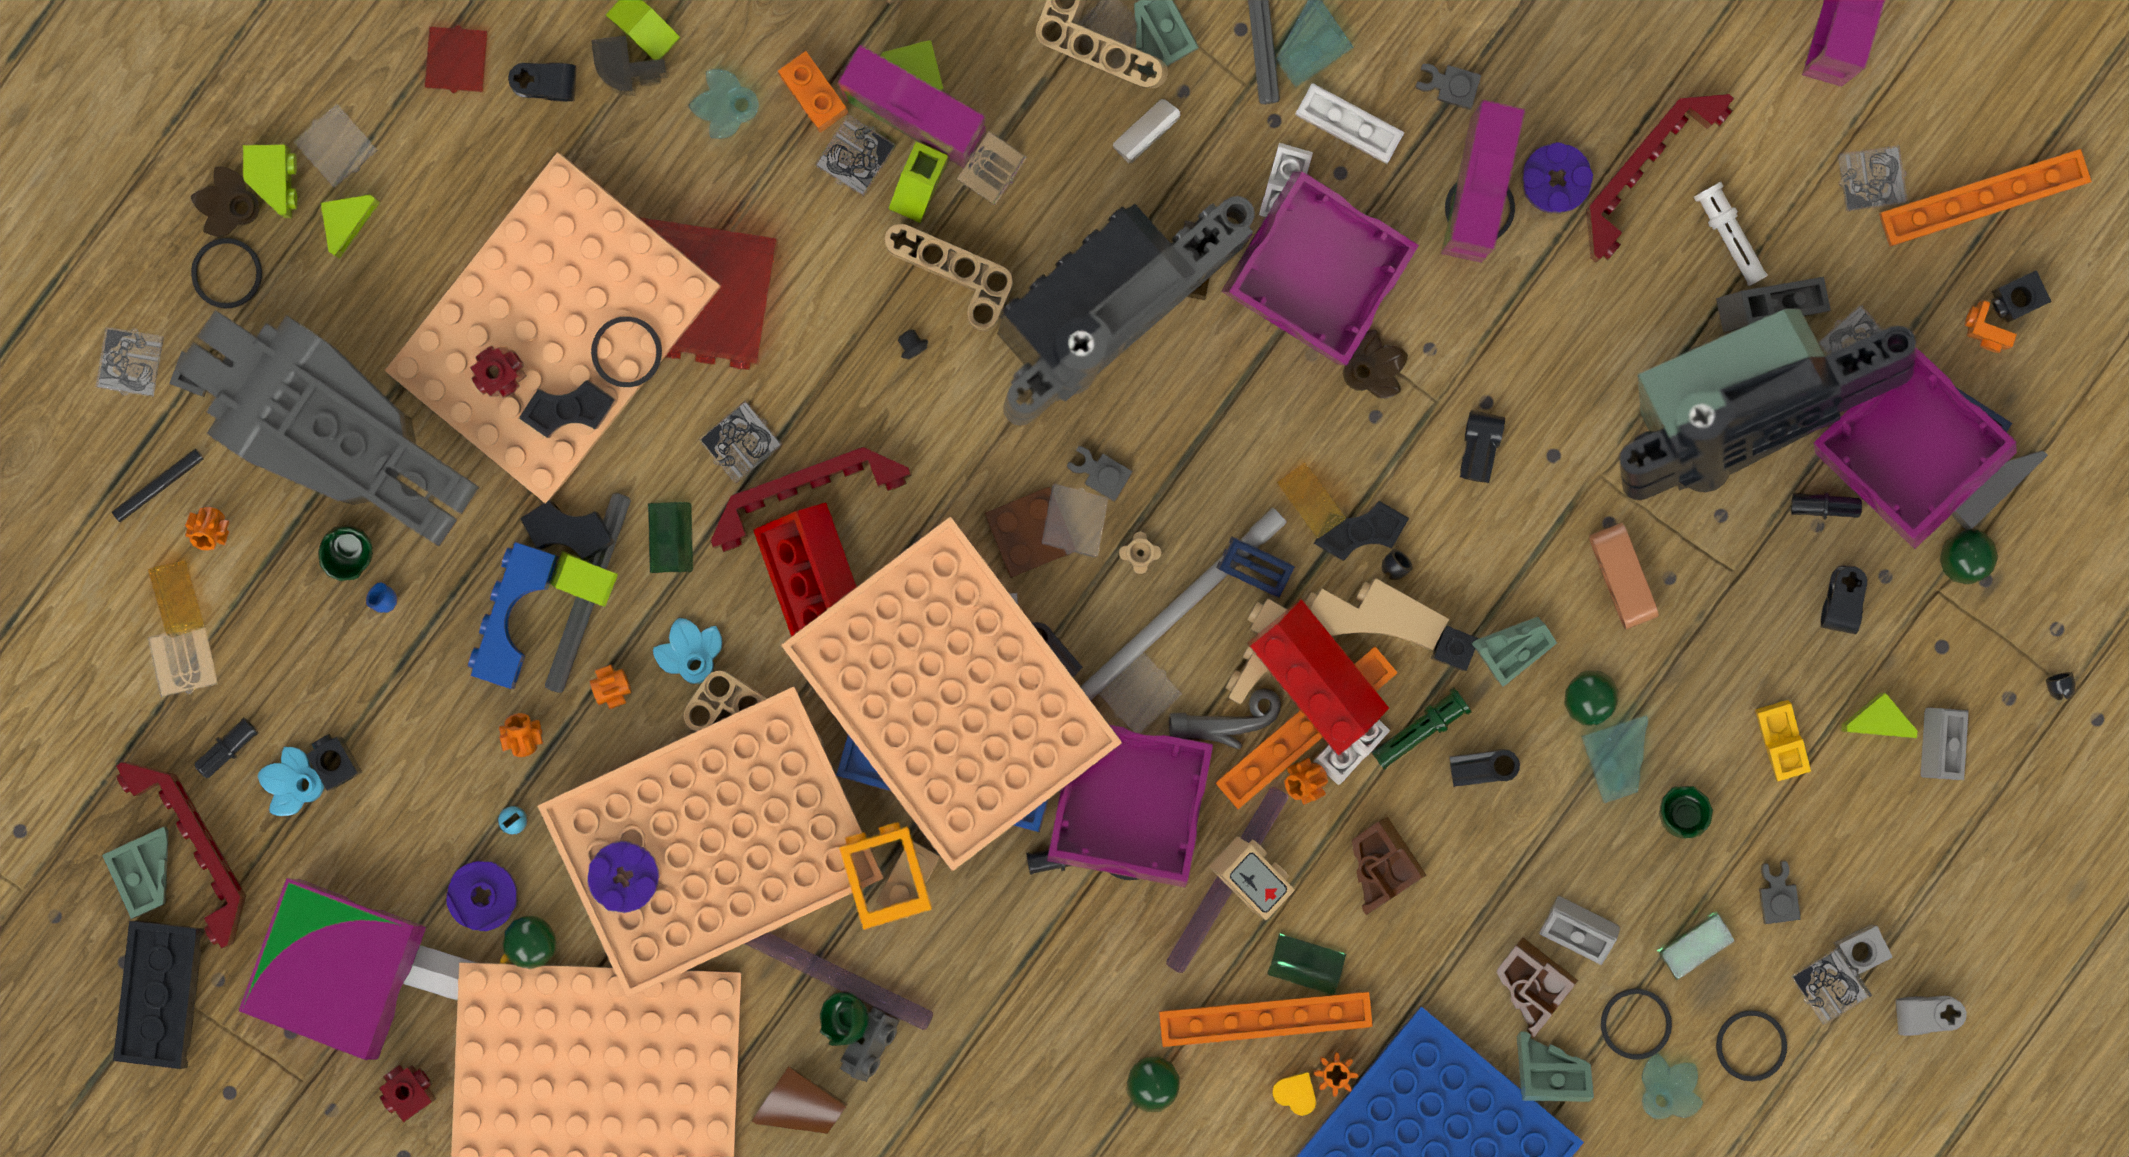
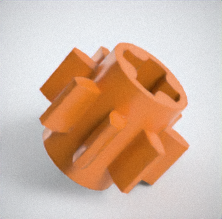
[185,507,230,550]
[589,665,632,709]
[499,713,543,757]
[1284,758,1328,805]
[1313,1052,1358,1097]

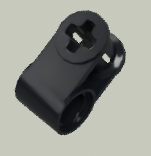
[508,63,577,102]
[1820,566,1867,635]

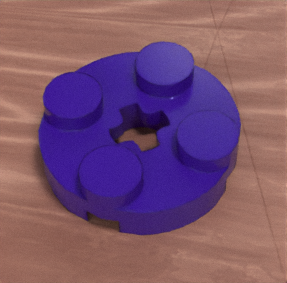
[1522,142,1593,213]
[587,841,660,913]
[446,861,518,931]

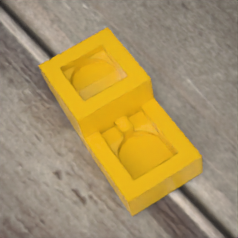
[1755,700,1811,781]

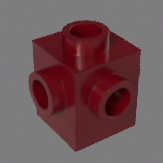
[470,346,527,398]
[379,1065,436,1122]

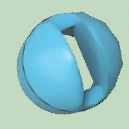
[498,806,527,834]

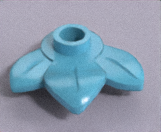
[653,618,722,684]
[258,747,324,816]

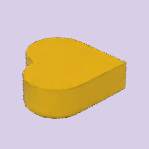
[1272,1072,1316,1116]

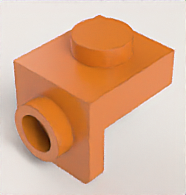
[1964,300,2017,353]

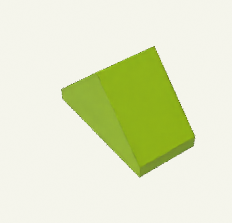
[606,0,680,63]
[880,40,944,93]
[321,195,380,259]
[549,551,618,607]
[1841,693,1918,738]

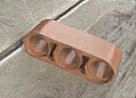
[1589,522,1659,630]

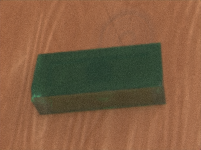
[648,502,693,573]
[1657,912,1735,980]
[1267,934,1346,994]

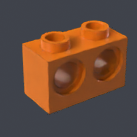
[778,51,848,133]

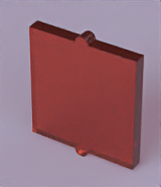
[425,25,488,94]

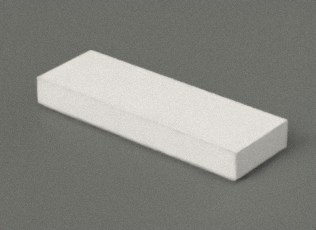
[1295,83,1404,164]

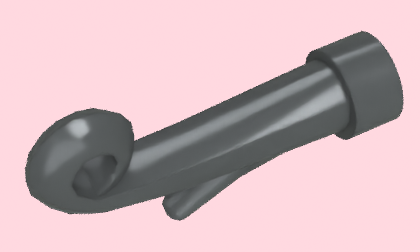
[1169,688,1281,749]

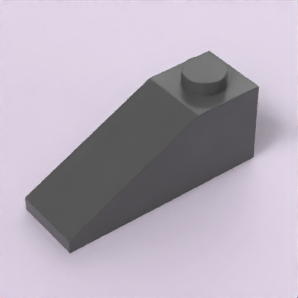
[1716,277,1831,333]
[1952,451,2048,530]

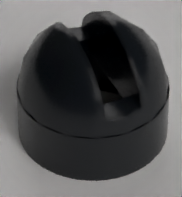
[1381,549,1413,580]
[2045,672,2076,700]

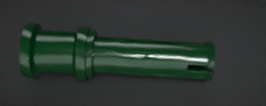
[1371,687,1472,770]

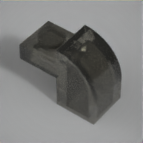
[591,36,669,96]

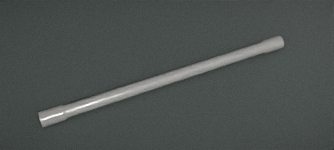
[1080,508,1287,701]

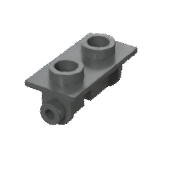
[840,1007,900,1082]

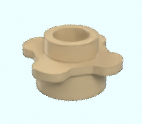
[1119,532,1161,574]

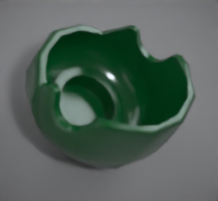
[318,524,373,581]
[1940,529,1998,585]
[1564,671,1618,726]
[1659,786,1713,839]
[502,916,557,969]
[820,992,869,1046]
[1126,1057,1180,1112]

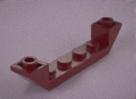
[1586,94,1734,263]
[711,447,912,552]
[116,762,246,949]

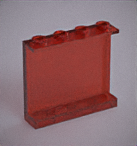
[639,217,779,370]

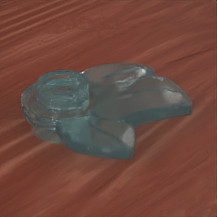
[689,69,759,139]
[1642,1053,1703,1120]

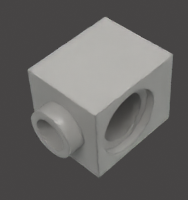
[1834,924,1893,976]

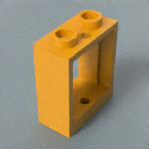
[839,822,932,930]

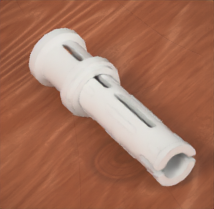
[1694,182,1768,286]

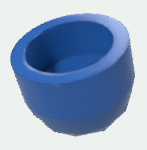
[366,582,397,613]

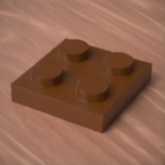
[985,487,1076,578]

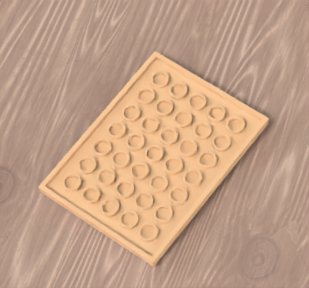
[385,152,722,504]
[781,516,1122,871]
[538,686,884,998]
[451,962,741,1157]

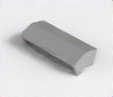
[403,945,476,1000]

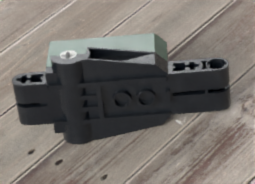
[1619,309,1916,500]

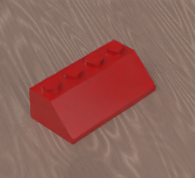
[753,502,857,637]
[1247,599,1389,756]

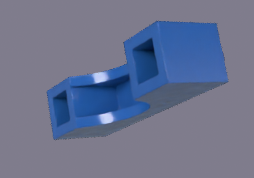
[468,542,559,689]

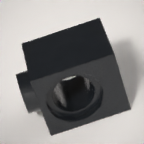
[1991,270,2052,323]
[1431,626,1480,672]
[306,734,363,791]

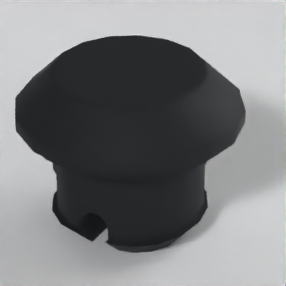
[898,329,928,359]

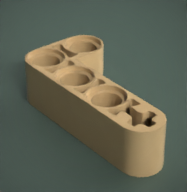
[1036,0,1168,89]
[884,224,1013,332]
[684,671,824,748]

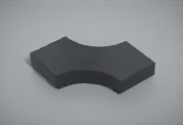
[519,380,617,438]
[520,500,615,561]
[1313,501,1409,561]

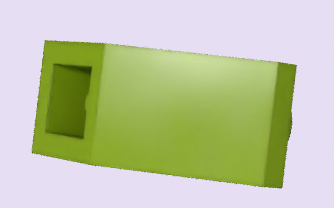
[888,141,949,224]
[243,145,298,218]

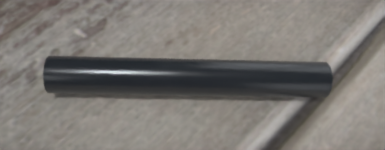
[112,448,204,523]

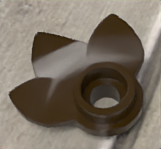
[190,166,260,237]
[1343,330,1408,398]

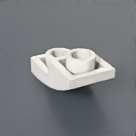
[1259,143,1313,217]
[1313,720,1390,785]

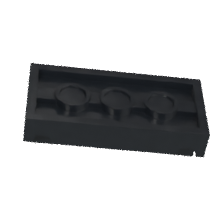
[113,920,204,1069]

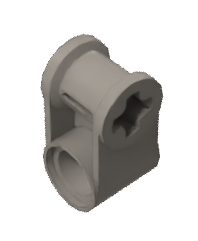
[1895,995,1967,1036]

